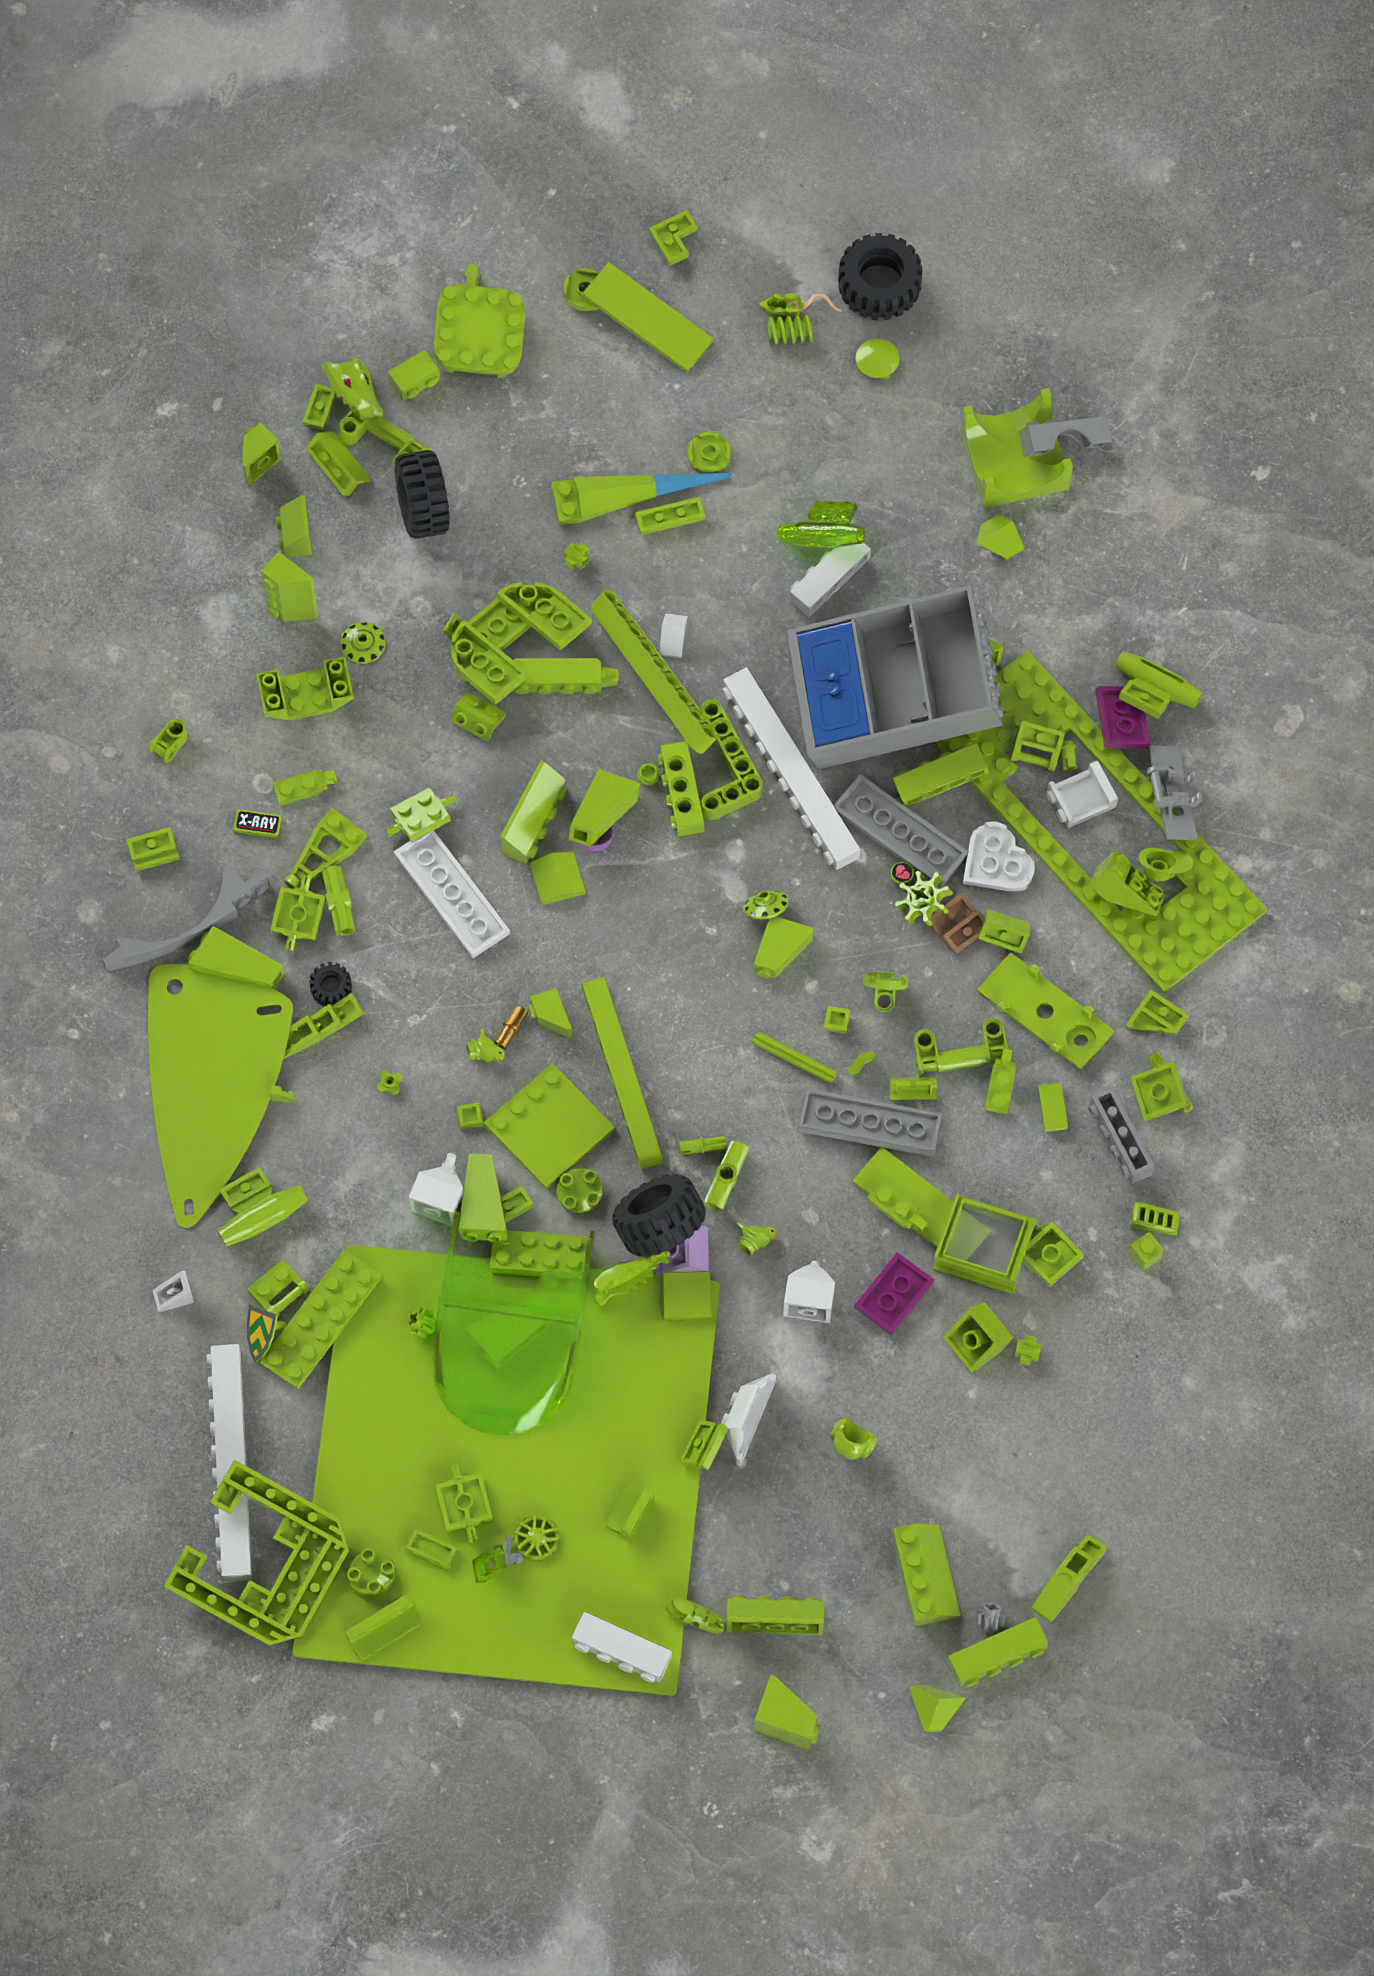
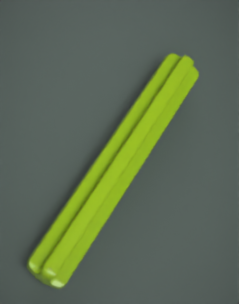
[752,1032,837,1083]

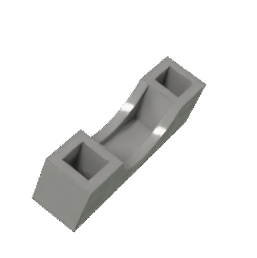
[1019,414,1112,457]

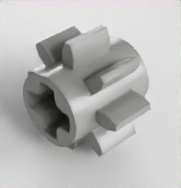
[977,1603,1006,1633]

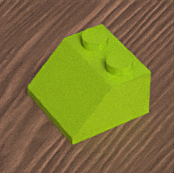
[242,422,281,487]
[276,495,312,557]
[942,1302,1014,1373]

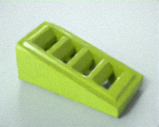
[1130,1202,1180,1236]

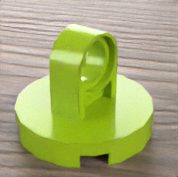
[862,971,908,1012]

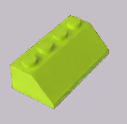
[261,552,319,622]
[500,760,568,864]
[892,1523,961,1627]
[726,1595,824,1635]

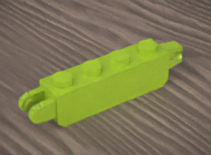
[512,658,619,695]

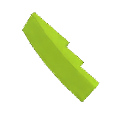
[283,993,365,1059]

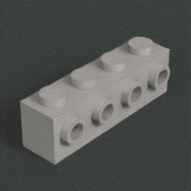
[1088,1087,1155,1185]

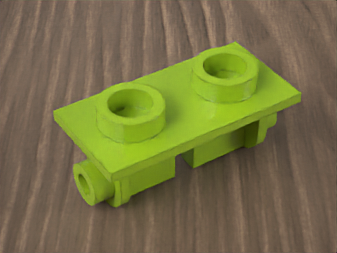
[889,1077,937,1101]

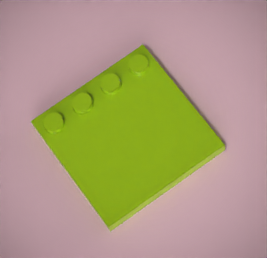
[483,1063,615,1190]

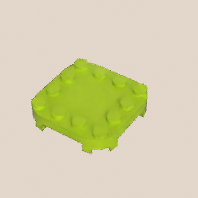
[433,284,525,378]

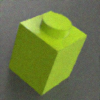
[1128,1232,1164,1271]

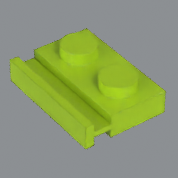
[126,827,180,872]
[679,1420,729,1470]

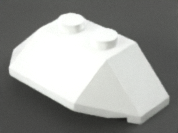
[721,1373,776,1467]

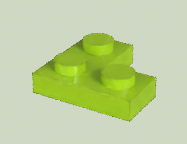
[649,210,698,266]

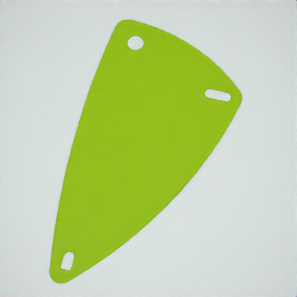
[148,964,293,1228]

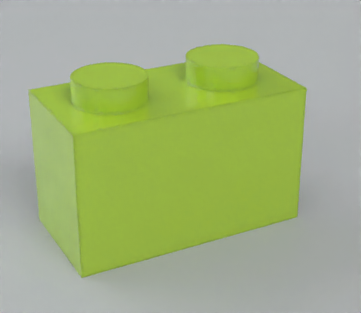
[388,350,440,401]

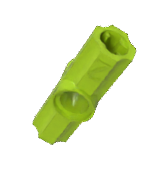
[322,865,355,936]
[704,1141,750,1212]

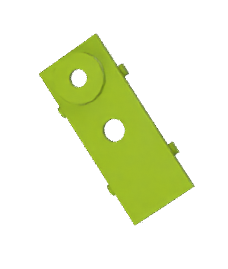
[977,952,1115,1070]

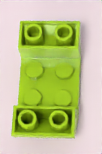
[256,656,354,721]

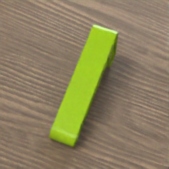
[701,699,763,820]

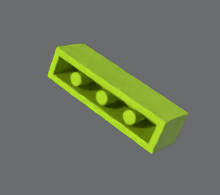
[893,743,989,807]
[947,1617,1048,1687]

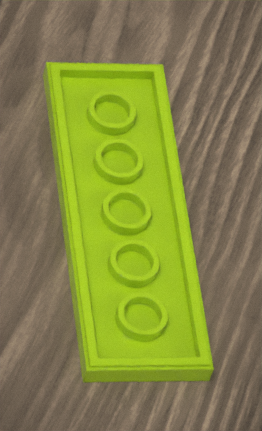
[582,262,714,373]
[852,1147,991,1261]

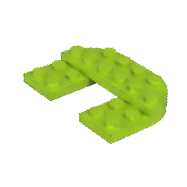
[451,582,592,705]

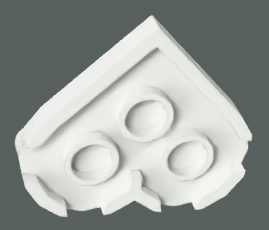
[963,822,1035,891]

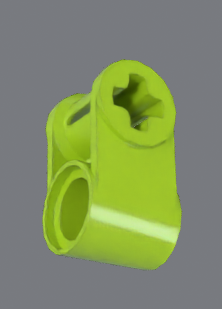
[148,718,189,763]

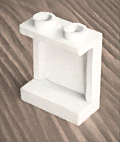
[1046,760,1118,829]

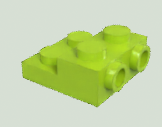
[1022,1222,1084,1288]

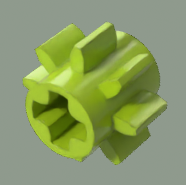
[563,542,591,570]
[407,1307,437,1338]
[1015,1335,1042,1366]

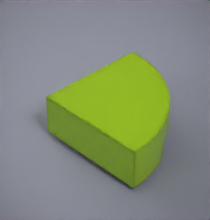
[847,1050,877,1076]
[269,1085,295,1103]

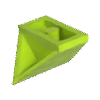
[976,514,1025,560]
[909,1685,966,1732]

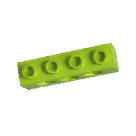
[657,741,704,837]

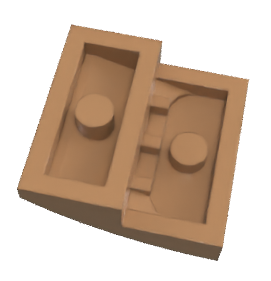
[930,892,985,955]

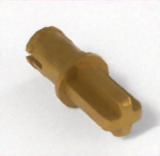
[494,1006,528,1050]

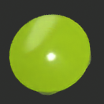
[856,338,900,379]
[557,1168,604,1213]
[347,1548,395,1596]

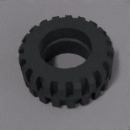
[838,233,923,320]
[394,450,450,539]
[612,1174,706,1257]

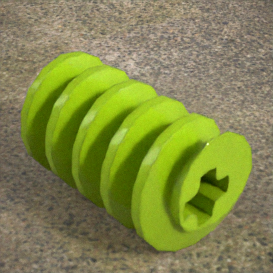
[767,315,813,345]

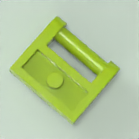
[1010,721,1065,772]
[247,1259,311,1317]

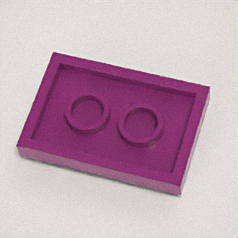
[1095,686,1150,749]
[854,1252,935,1336]

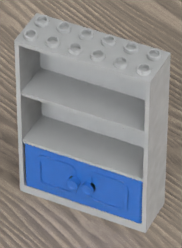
[787,585,1004,770]

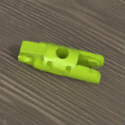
[665,1597,727,1635]

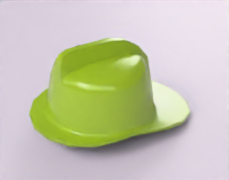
[1138,847,1193,882]

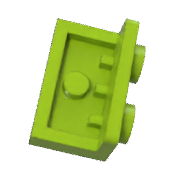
[450,692,506,742]

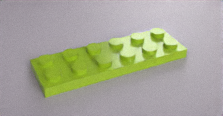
[259,1250,382,1390]

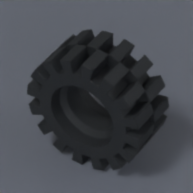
[309,962,352,1006]

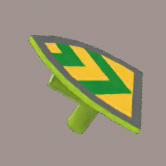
[247,1304,286,1363]

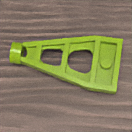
[283,808,368,889]

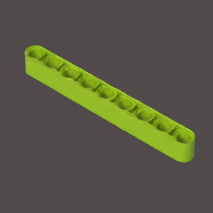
[590,589,718,754]
[581,976,663,1170]

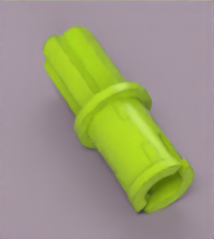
[679,1136,727,1156]

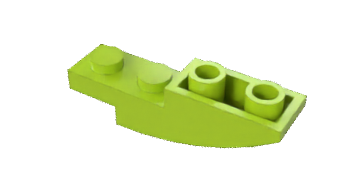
[1031,1534,1107,1623]

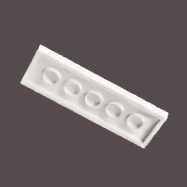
[394,830,510,959]

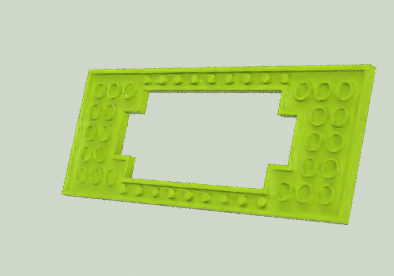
[933,650,1267,994]

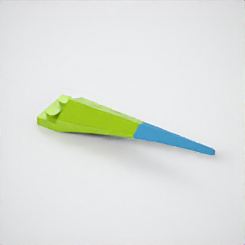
[551,473,731,525]

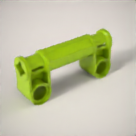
[340,408,431,476]
[913,1018,1009,1076]

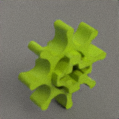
[895,871,953,926]

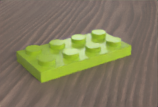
[490,1230,588,1280]

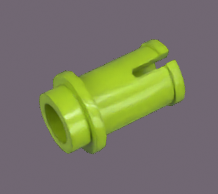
[1060,741,1078,771]

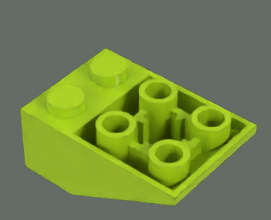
[1089,850,1165,916]

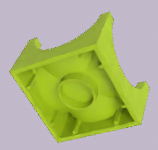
[960,388,1073,509]

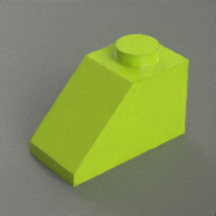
[527,988,572,1037]

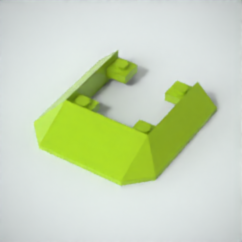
[163,1460,349,1645]

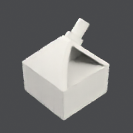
[409,1153,463,1227]
[783,1261,835,1323]

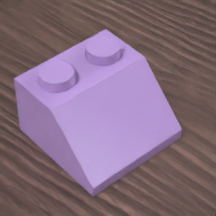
[656,1225,709,1275]

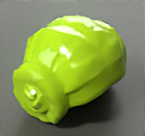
[830,1416,878,1460]

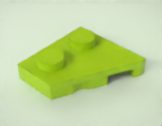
[1125,990,1189,1035]

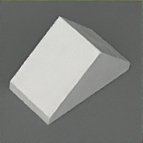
[659,613,688,659]
[152,1271,194,1312]

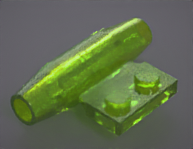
[777,501,865,548]

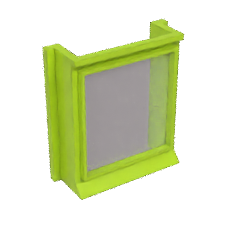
[933,1194,1039,1295]

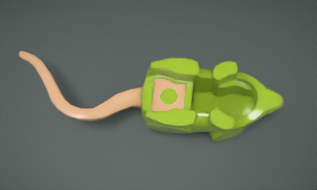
[759,293,842,322]

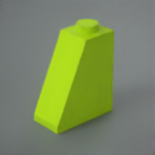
[753,916,814,979]

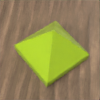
[442,613,463,640]

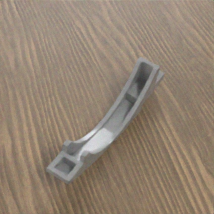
[102,862,270,971]

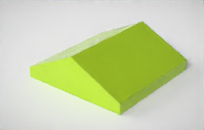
[529,851,586,906]

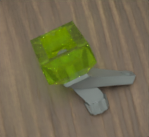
[472,1536,523,1583]

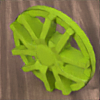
[514,1515,559,1560]

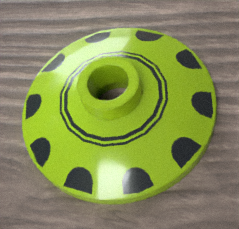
[341,622,386,664]
[743,890,789,920]

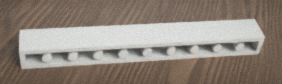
[721,667,861,870]
[207,1344,252,1582]

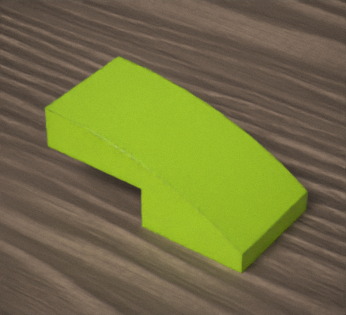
[1038,1083,1068,1132]

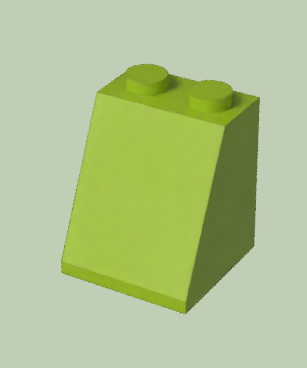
[754,1675,821,1750]

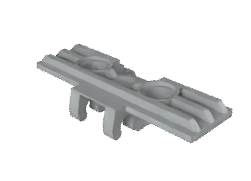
[1147,745,1202,840]

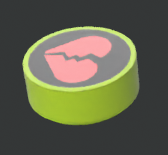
[891,862,914,886]

